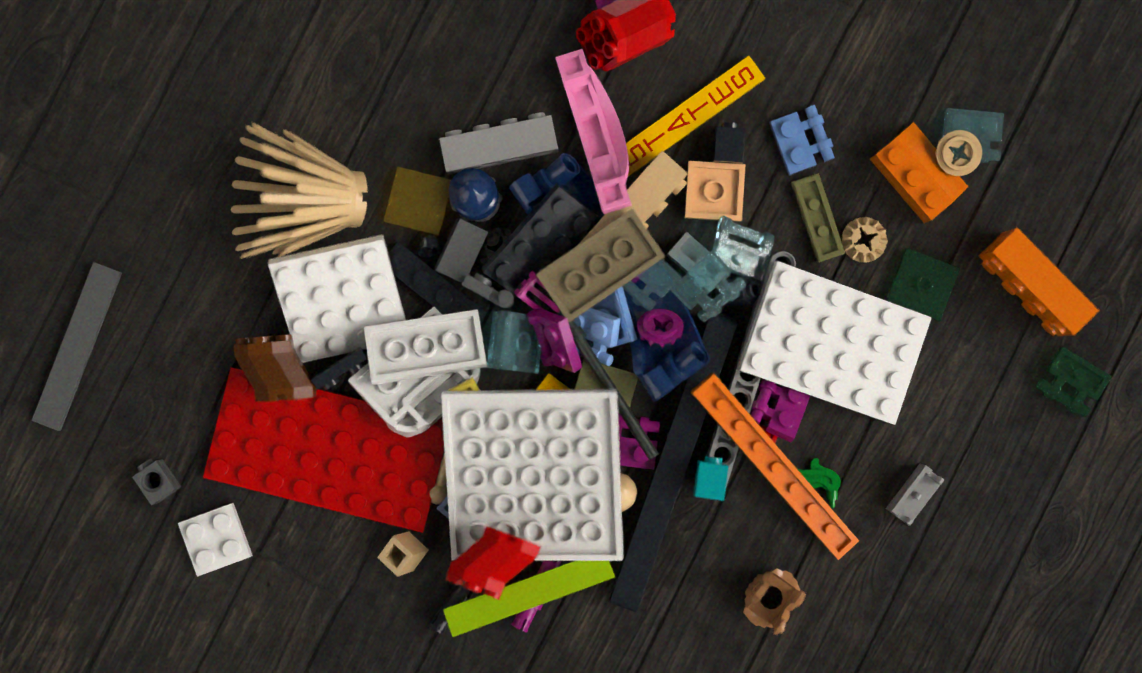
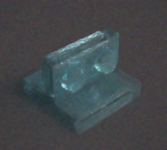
[486,311,541,374]

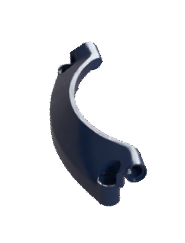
[509,153,710,402]

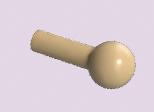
[430,453,448,504]

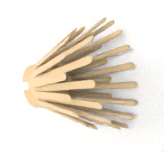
[231,123,367,258]

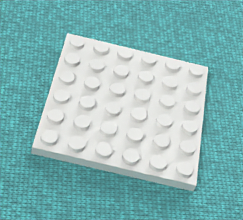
[441,389,623,561]

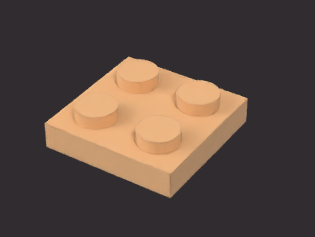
[684,161,745,222]

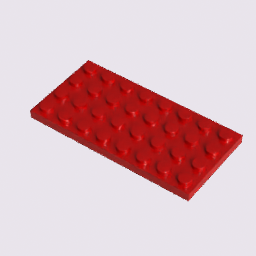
[203,367,445,533]

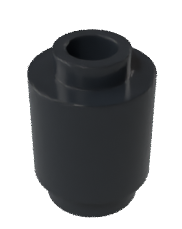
[716,276,760,307]

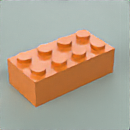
[979,228,1099,336]

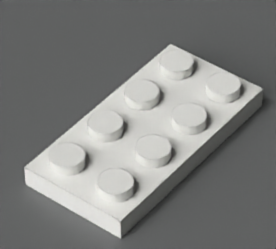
[364,309,487,385]

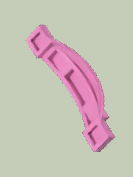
[555,49,632,214]

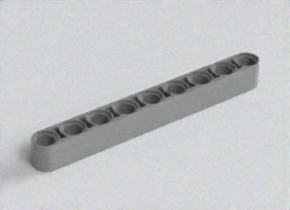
[706,251,796,487]

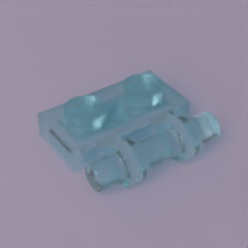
[943,108,1004,163]
[670,250,746,322]
[622,259,681,311]

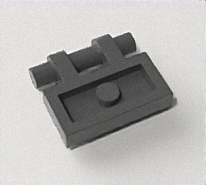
[462,273,514,308]

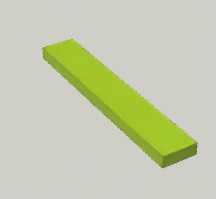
[443,561,615,637]

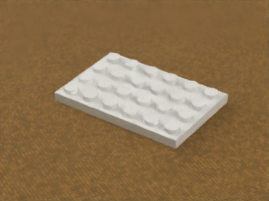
[737,261,932,425]

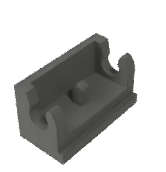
[433,219,488,283]

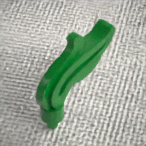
[796,458,841,508]

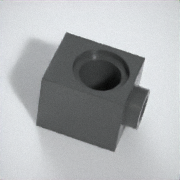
[132,458,181,505]

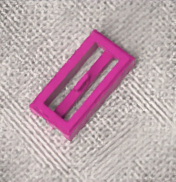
[514,271,561,313]

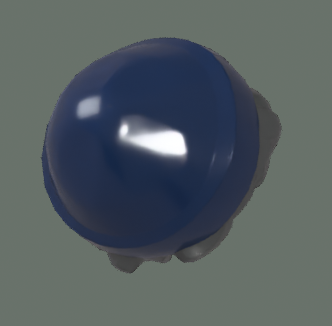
[449,168,503,222]

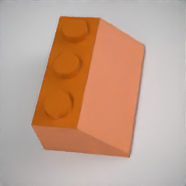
[870,122,968,223]

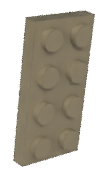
[536,209,665,322]

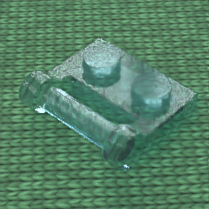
[709,216,774,283]

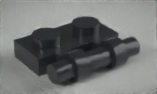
[311,347,368,390]

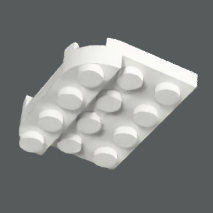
[348,307,480,438]

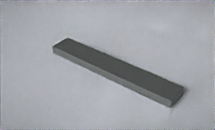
[32,262,122,431]

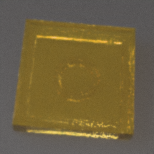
[384,167,451,236]

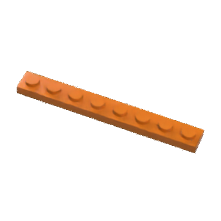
[691,372,859,560]

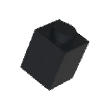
[712,122,745,164]

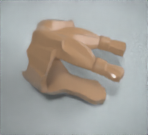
[743,569,806,635]

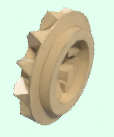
[935,130,982,176]
[842,217,888,262]

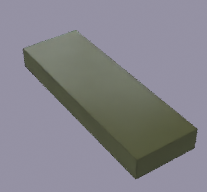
[791,173,845,263]

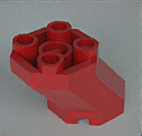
[576,0,676,72]
[445,525,541,600]

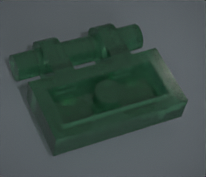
[1036,347,1112,417]

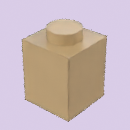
[377,531,429,577]

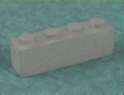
[439,112,558,175]

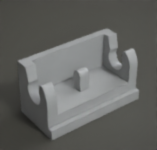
[666,232,730,292]
[886,464,944,526]

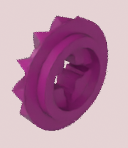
[637,309,683,347]

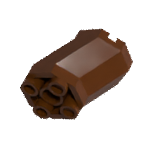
[234,334,316,402]

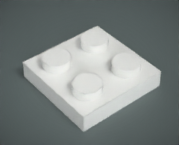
[178,503,253,576]

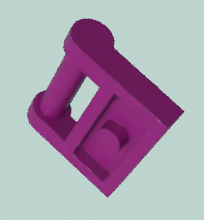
[527,309,582,373]

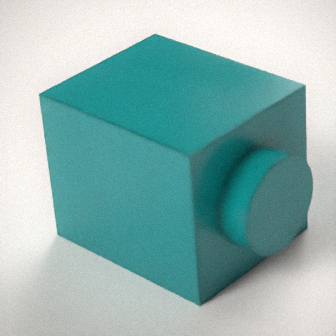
[693,456,729,501]

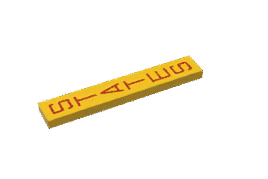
[626,56,765,178]

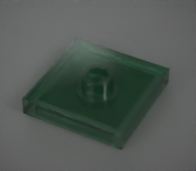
[886,248,960,321]

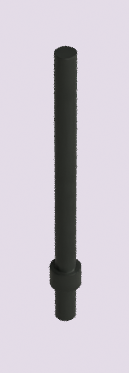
[557,311,659,460]

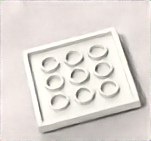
[268,235,406,363]

